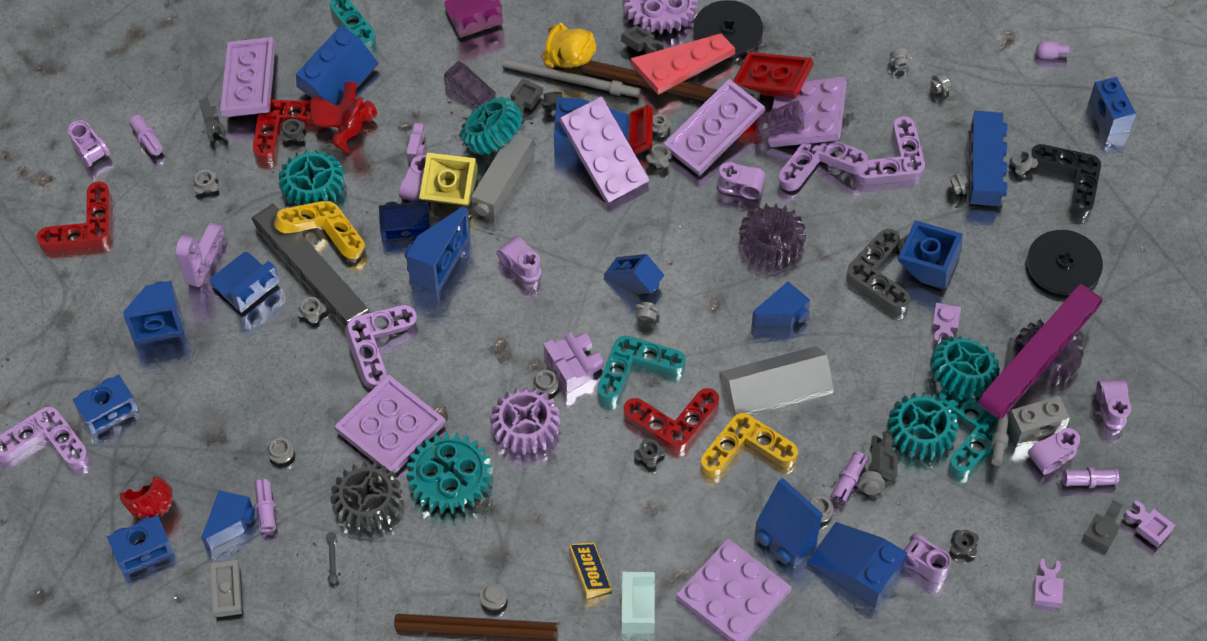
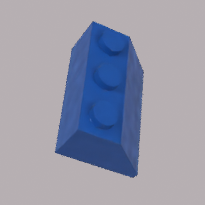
[296,25,378,105]

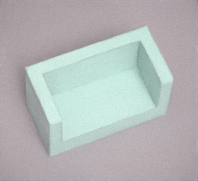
[622,572,655,634]

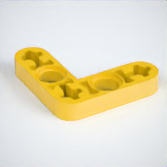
[274,201,365,259]
[701,413,798,477]

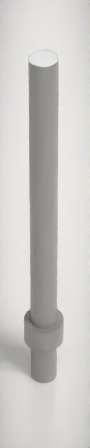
[502,58,641,98]
[991,337,1020,465]

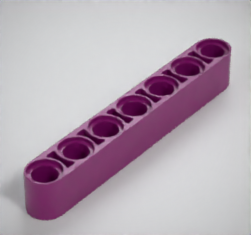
[978,284,1103,420]

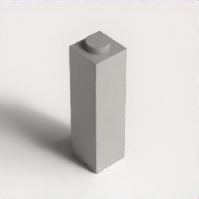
[471,134,534,219]

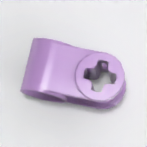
[68,120,110,167]
[399,155,426,204]
[717,162,766,200]
[496,236,542,283]
[1096,380,1132,431]
[1027,428,1080,475]
[904,533,951,583]

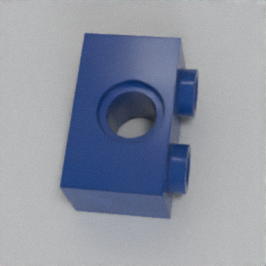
[1089,77,1136,136]
[72,374,138,434]
[107,515,174,574]

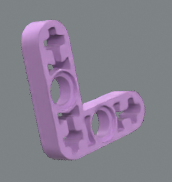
[854,116,925,185]
[779,141,869,191]
[176,223,225,287]
[345,305,417,389]
[0,407,89,470]

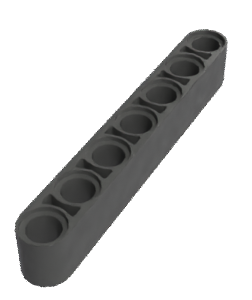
[251,204,370,331]

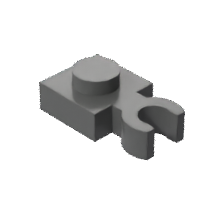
[621,25,664,54]
[510,78,543,117]

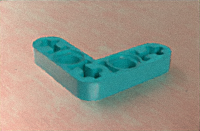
[314,0,376,54]
[597,336,686,404]
[938,387,998,477]

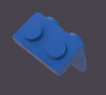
[210,252,279,312]

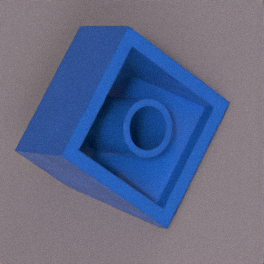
[898,220,963,289]
[123,281,184,342]

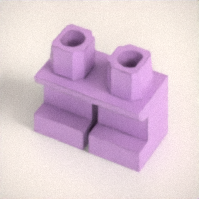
[543,332,604,393]

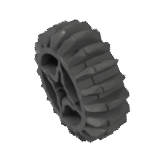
[330,462,403,533]

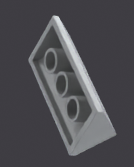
[719,346,834,415]

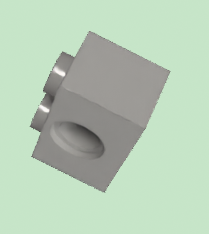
[1007,396,1070,447]

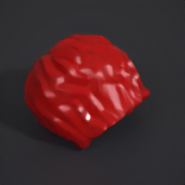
[119,476,173,520]

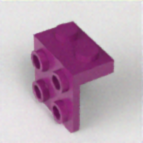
[444,0,503,38]

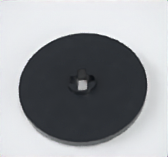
[693,0,763,58]
[1027,230,1103,295]

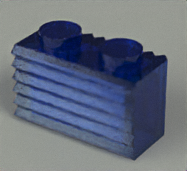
[379,200,431,242]

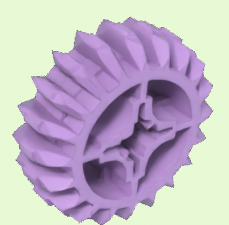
[490,386,561,455]

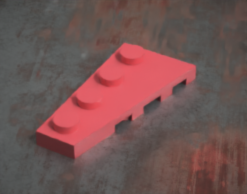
[631,34,735,95]

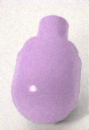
[1036,41,1069,59]

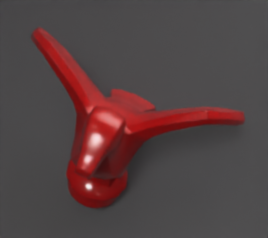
[310,82,377,153]

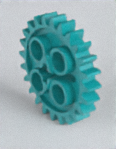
[406,432,493,514]

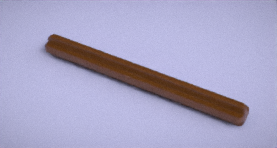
[581,60,717,101]
[394,613,558,639]

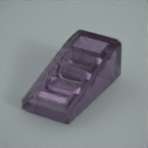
[444,61,496,108]
[756,100,804,139]

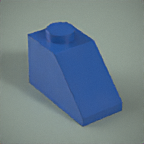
[603,254,664,294]
[752,281,810,328]
[201,490,255,550]

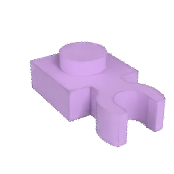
[407,123,426,167]
[932,303,961,345]
[1124,500,1176,548]
[1033,559,1064,608]

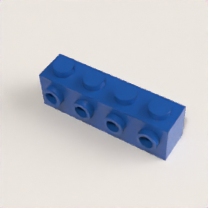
[970,110,1007,206]

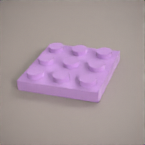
[768,77,847,147]
[334,374,446,474]
[676,538,791,641]

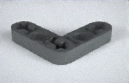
[846,229,910,314]

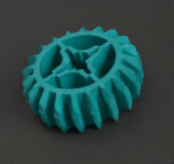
[460,96,523,155]
[278,149,345,206]
[929,335,1000,399]
[887,391,959,460]

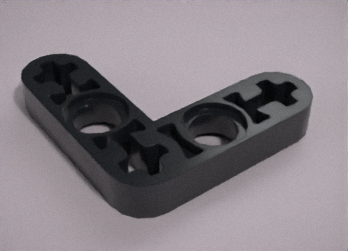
[1031,144,1101,218]

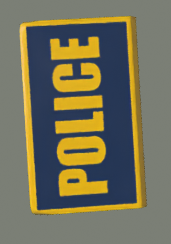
[569,543,612,599]

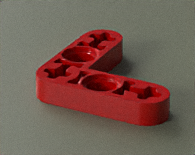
[253,99,316,163]
[36,181,111,252]
[623,388,719,452]

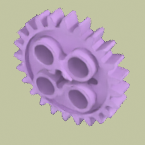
[622,0,698,34]

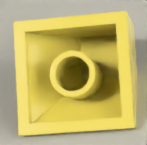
[419,153,478,206]

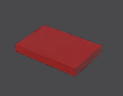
[733,52,814,99]

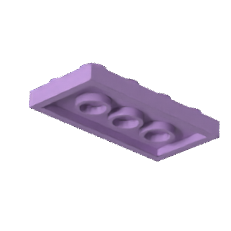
[220,37,276,117]
[664,79,765,176]
[559,96,650,204]

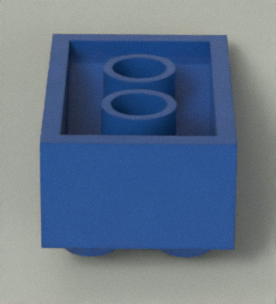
[554,97,629,154]
[405,207,470,293]
[755,478,822,569]
[807,522,908,607]

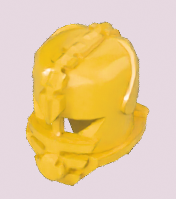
[541,23,596,69]

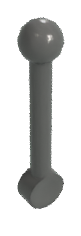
[326,532,338,584]

